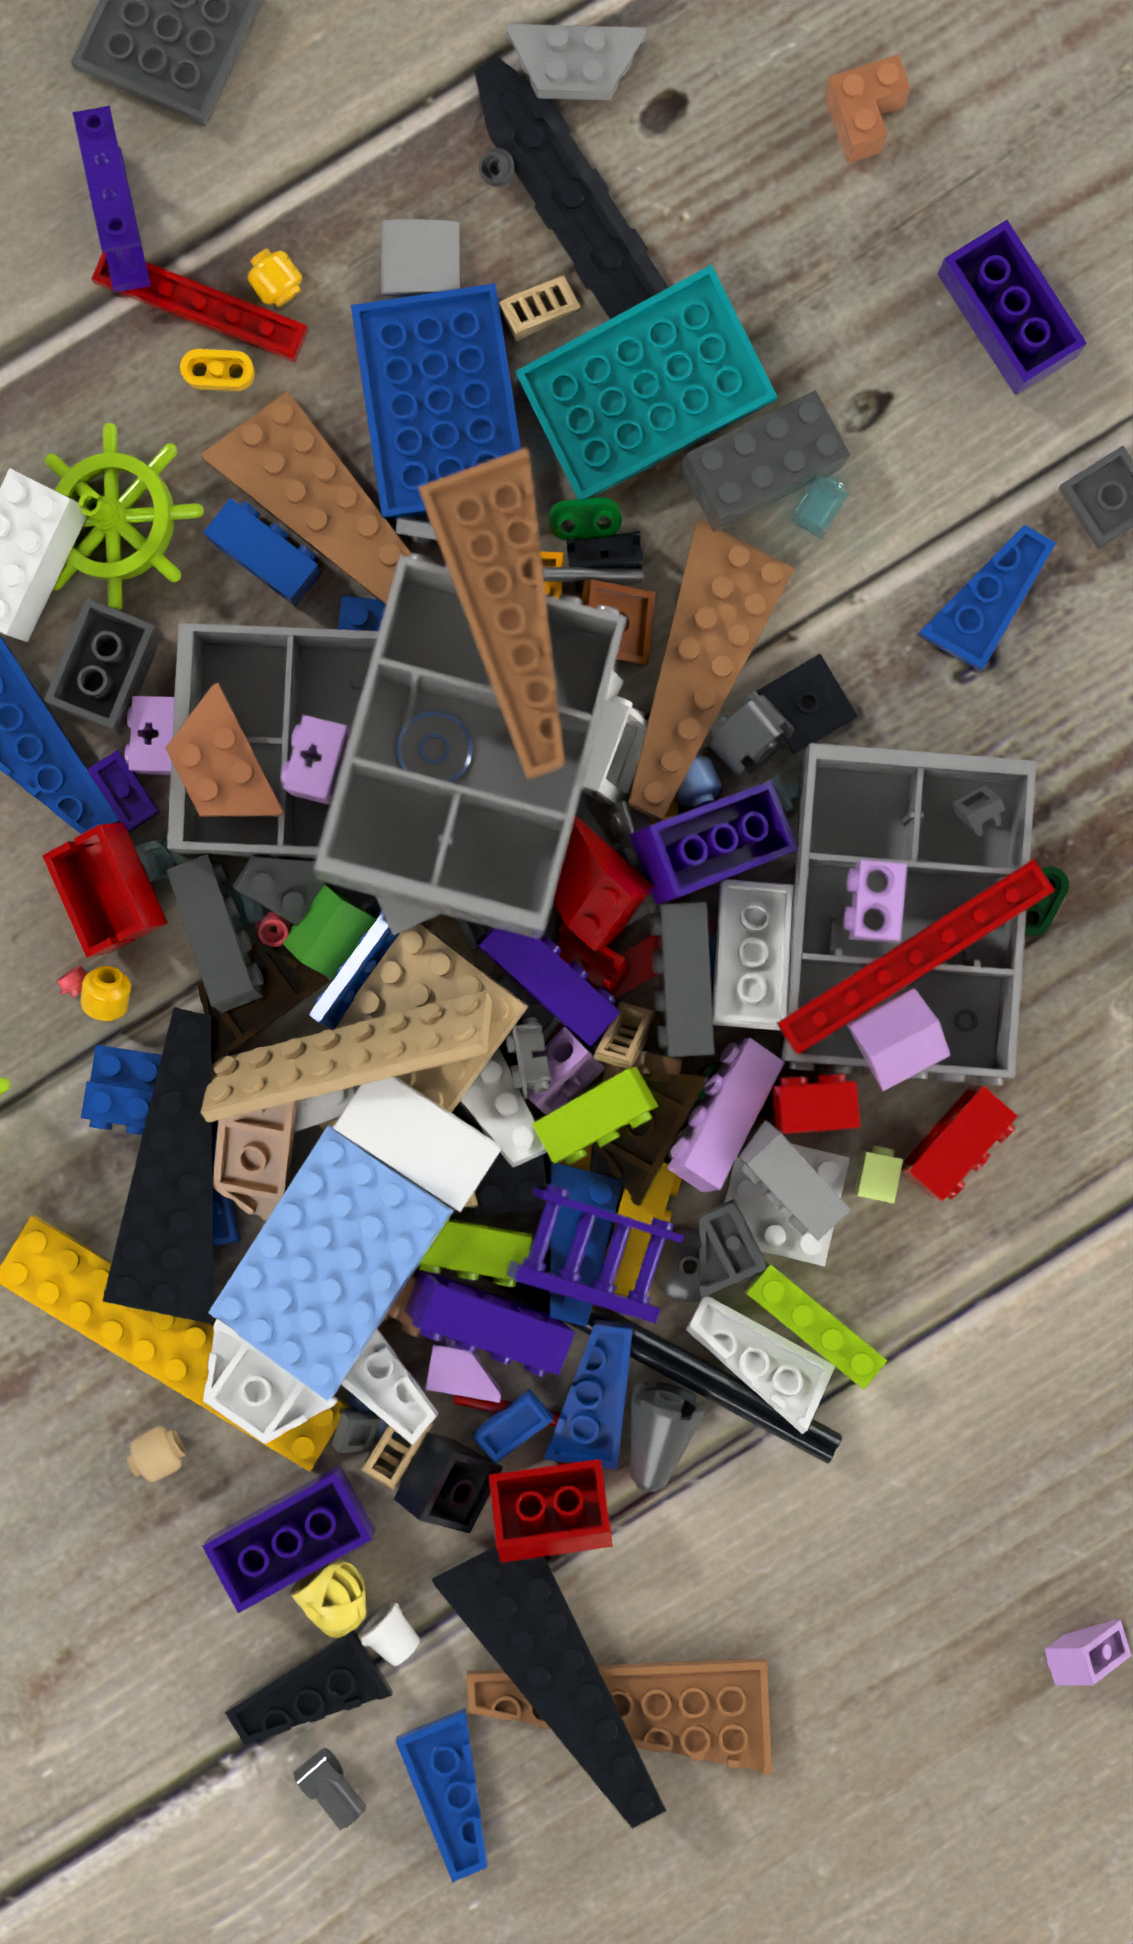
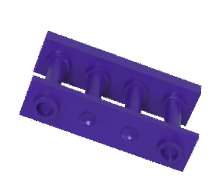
[72,106,151,293]
[506,1184,684,1323]

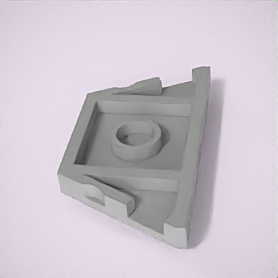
[506,24,646,100]

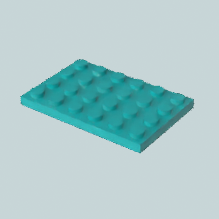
[515,264,778,499]

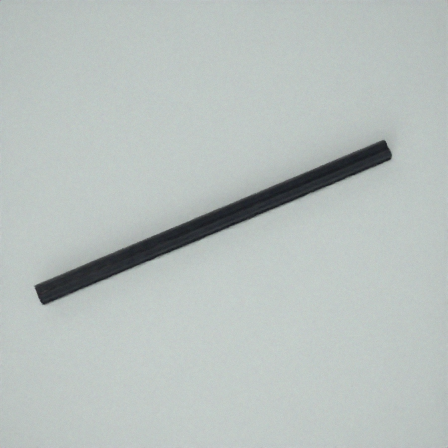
[479,1274,842,1464]

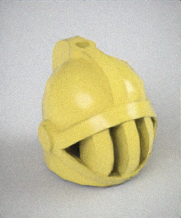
[290,1558,366,1638]

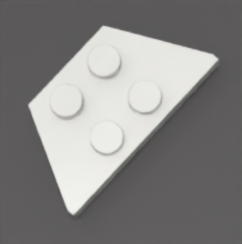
[203,1318,338,1444]

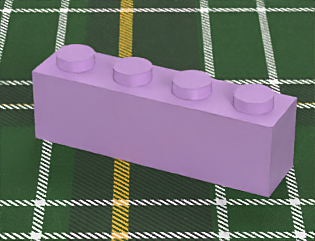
[667,1038,785,1192]

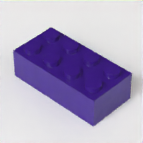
[937,220,1087,396]
[629,780,799,905]
[404,1270,575,1377]
[202,1465,376,1613]

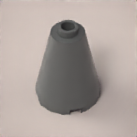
[630,1382,706,1492]

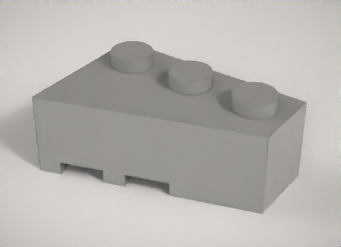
[737,1114,851,1241]

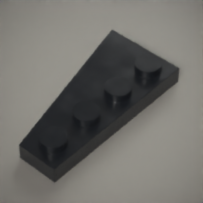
[225,1629,393,1745]

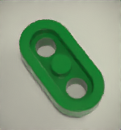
[548,497,622,541]

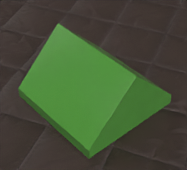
[282,883,378,980]

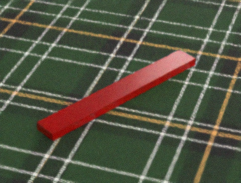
[776,859,1055,1055]

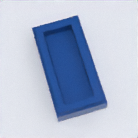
[472,1388,554,1464]

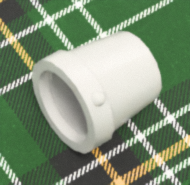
[358,1602,420,1666]

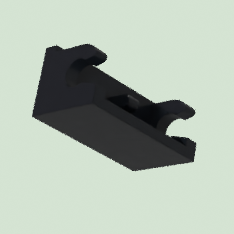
[566,531,644,569]

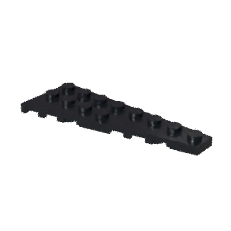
[102,1007,214,1324]
[432,1546,666,1829]

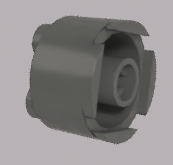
[709,691,795,779]

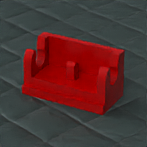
[556,922,630,996]

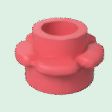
[255,911,292,947]
[56,965,89,998]

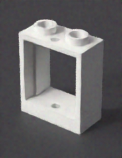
[581,696,648,806]

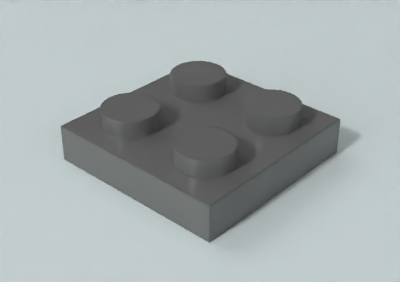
[1058,446,1133,549]

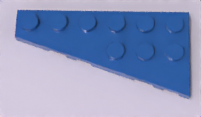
[0,636,120,834]

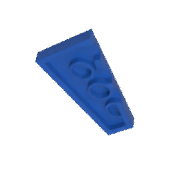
[917,525,1056,672]
[550,1162,622,1327]
[544,1319,633,1470]
[395,1708,488,1882]

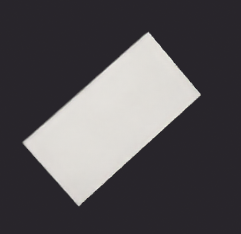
[712,879,794,1030]
[333,1076,503,1212]

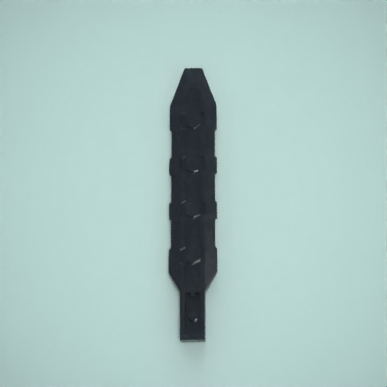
[474,57,669,319]

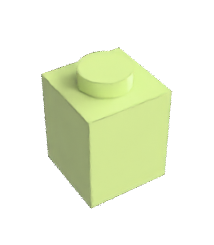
[853,1145,903,1203]

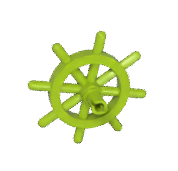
[44,422,204,611]

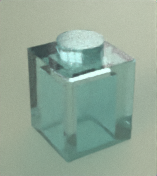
[791,475,849,540]

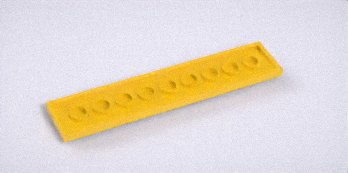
[0,1215,350,1472]

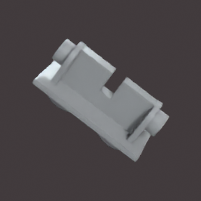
[608,801,650,875]
[506,1017,552,1099]

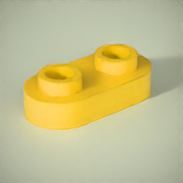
[180,349,255,391]

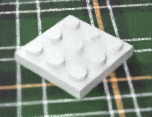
[724,1143,850,1266]

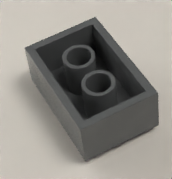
[44,598,163,735]

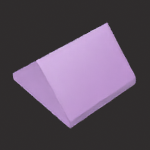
[846,988,950,1091]

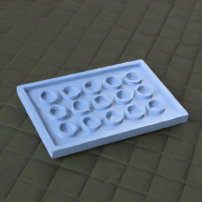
[208,1125,453,1401]

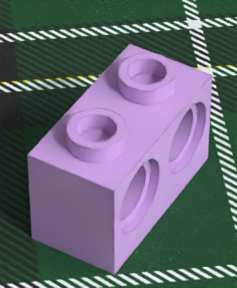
[844,860,907,943]
[520,1027,605,1115]

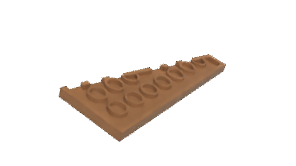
[201,391,411,605]
[418,448,565,781]
[628,519,795,822]
[467,1658,772,1775]

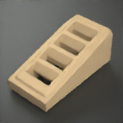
[499,275,581,342]
[594,1002,655,1069]
[361,1423,433,1490]

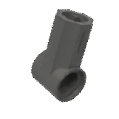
[293,1747,366,1830]

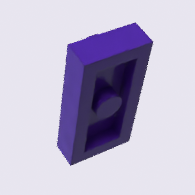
[87,750,160,833]

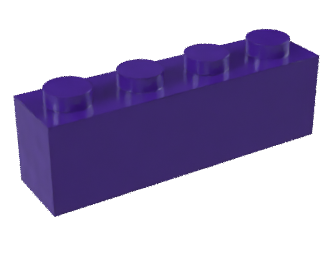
[475,926,620,1046]

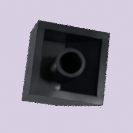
[394,1432,503,1534]

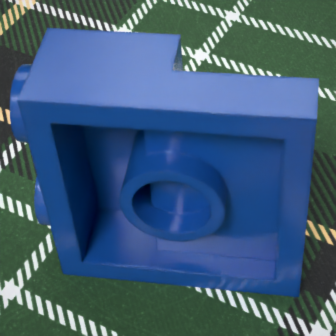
[81,1045,162,1135]

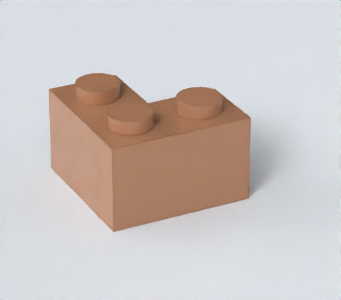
[824,54,911,163]

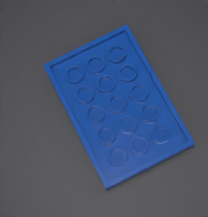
[351,283,521,521]

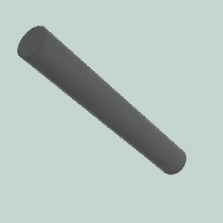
[542,567,643,583]

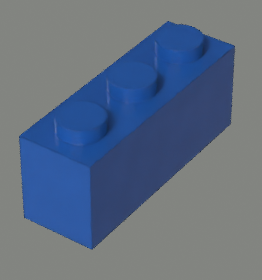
[203,498,322,607]

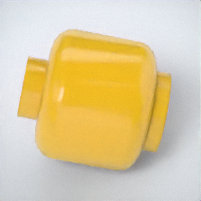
[247,248,302,307]
[80,966,131,1021]

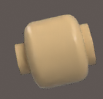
[127,1426,186,1482]

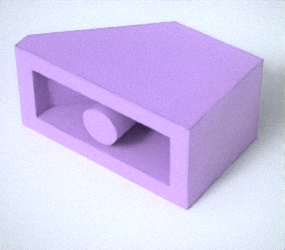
[425,1336,502,1403]
[1045,1620,1131,1685]

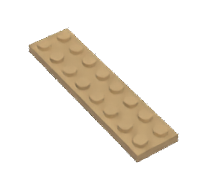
[201,990,492,1123]

